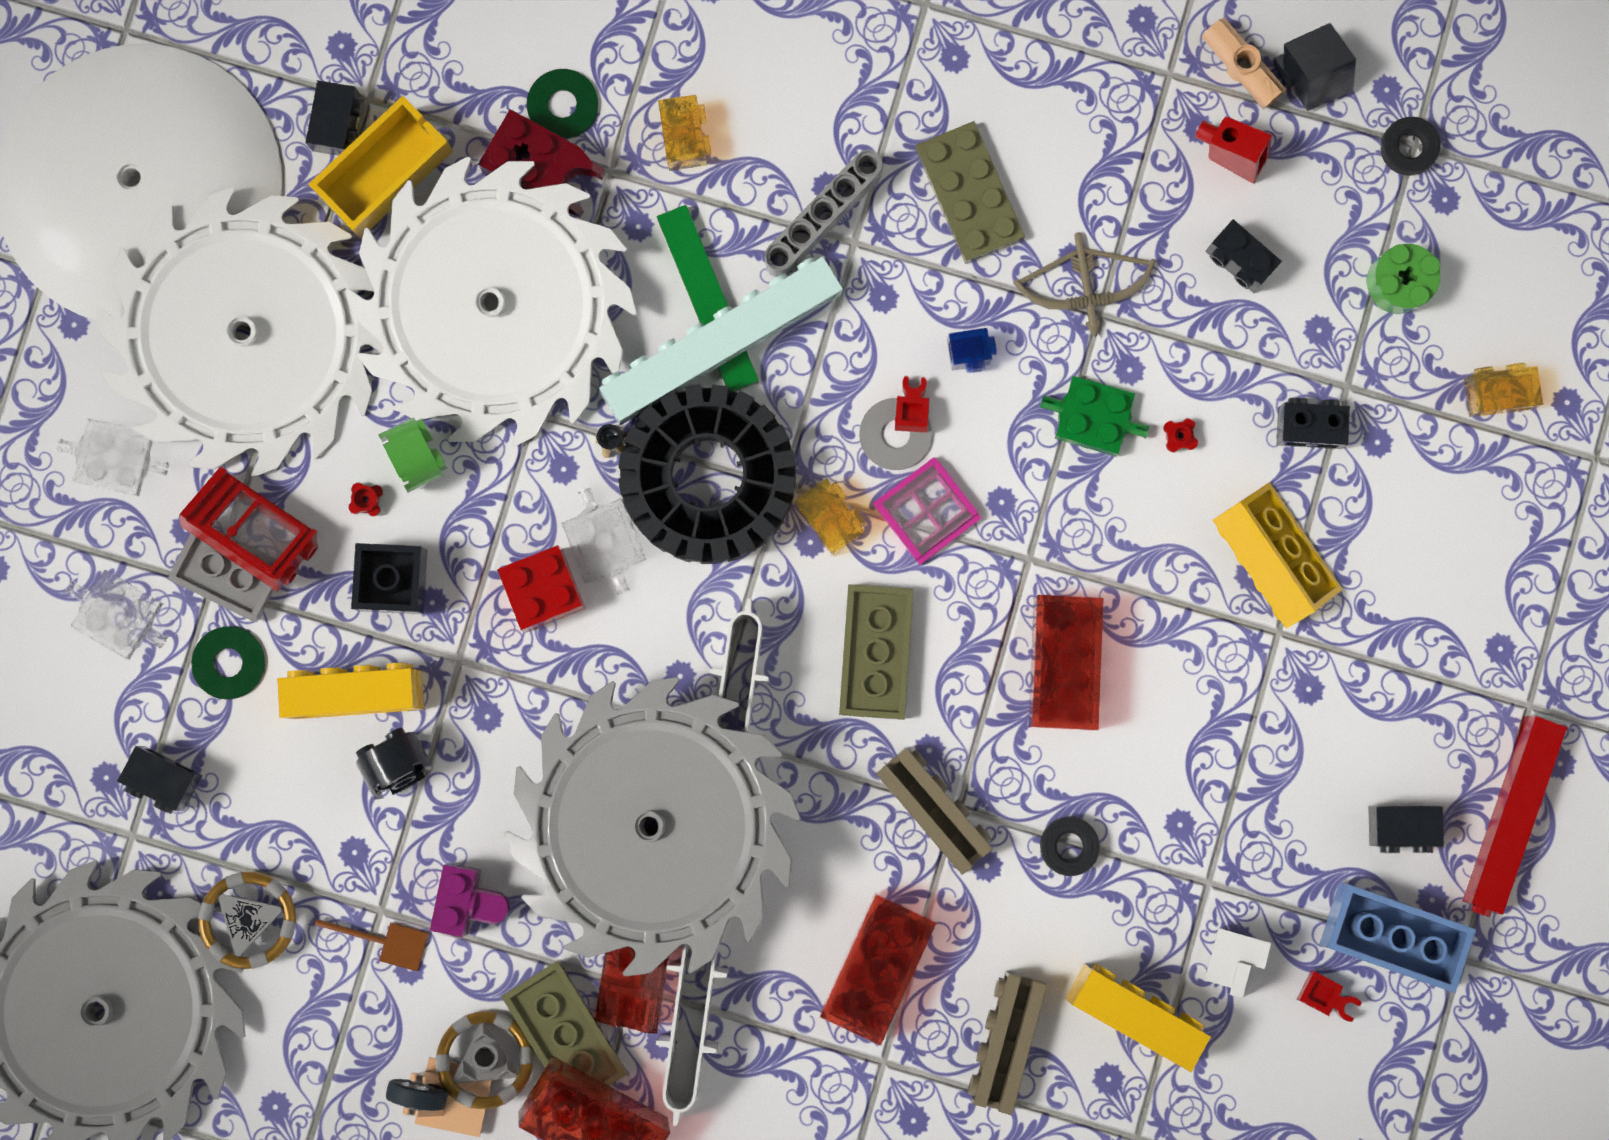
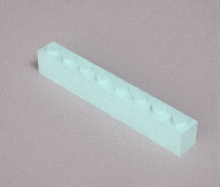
[599,256,843,426]

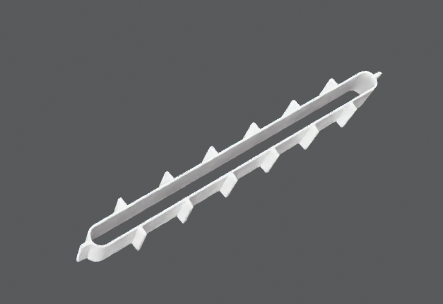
[656,599,769,1126]

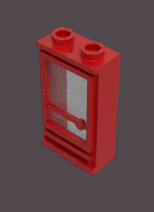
[179,466,319,592]

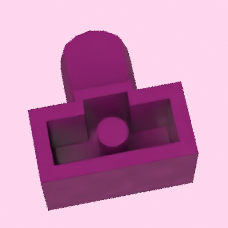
[429,863,510,937]

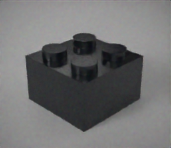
[351,543,428,615]

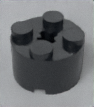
[356,727,434,800]

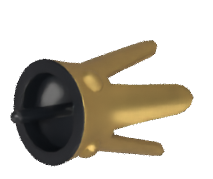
[595,424,628,458]

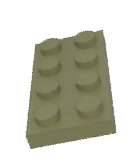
[915,121,1025,264]
[839,584,913,720]
[501,960,628,1110]

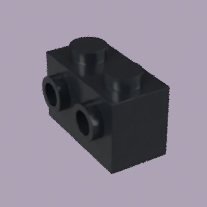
[305,80,364,156]
[1205,219,1282,293]
[1276,398,1350,449]
[117,746,203,814]
[1368,806,1444,853]

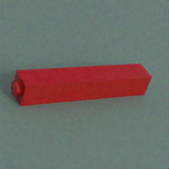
[1462,716,1567,918]

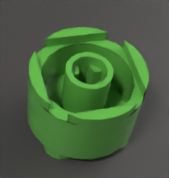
[1366,244,1440,314]
[378,417,447,493]

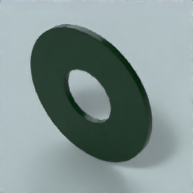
[527,69,598,139]
[191,626,265,700]

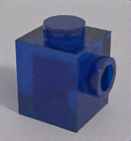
[947,328,997,373]

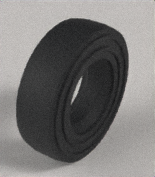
[1380,116,1441,176]
[1040,817,1100,876]

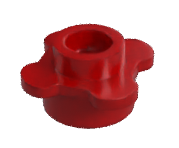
[1163,418,1198,453]
[348,482,383,517]

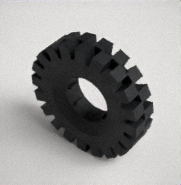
[618,384,796,564]

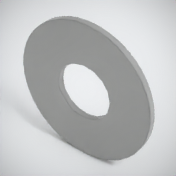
[859,398,932,470]

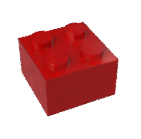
[497,545,586,633]

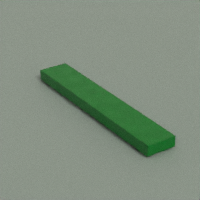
[656,205,759,392]

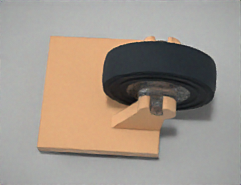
[386,1057,492,1137]

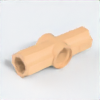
[1202,17,1286,110]

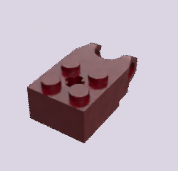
[478,109,606,218]

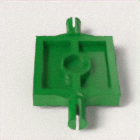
[1040,376,1150,457]

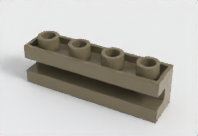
[875,748,992,875]
[967,971,1047,1115]

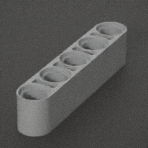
[764,150,883,277]

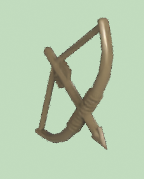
[1013,232,1156,338]

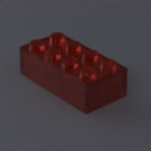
[1028,595,1104,731]
[820,892,937,1046]
[518,1056,670,1140]

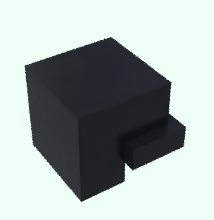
[1274,23,1356,111]

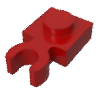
[895,376,930,433]
[1297,970,1362,1022]

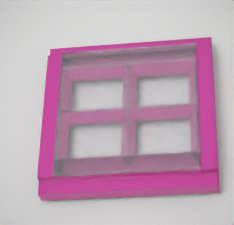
[873,457,982,565]

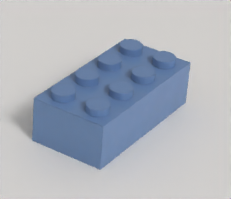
[1319,882,1476,993]

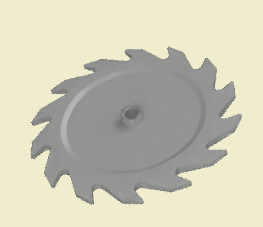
[504,677,801,976]
[0,860,246,1140]

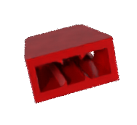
[1195,117,1272,184]

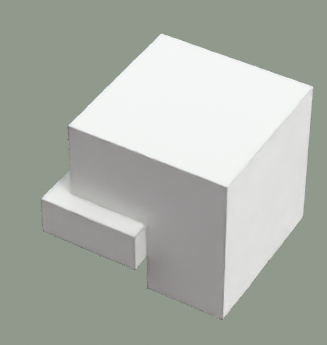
[1205,928,1271,999]

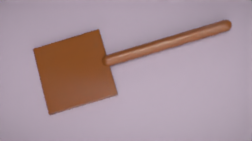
[315,919,429,971]

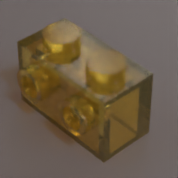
[658,95,712,171]

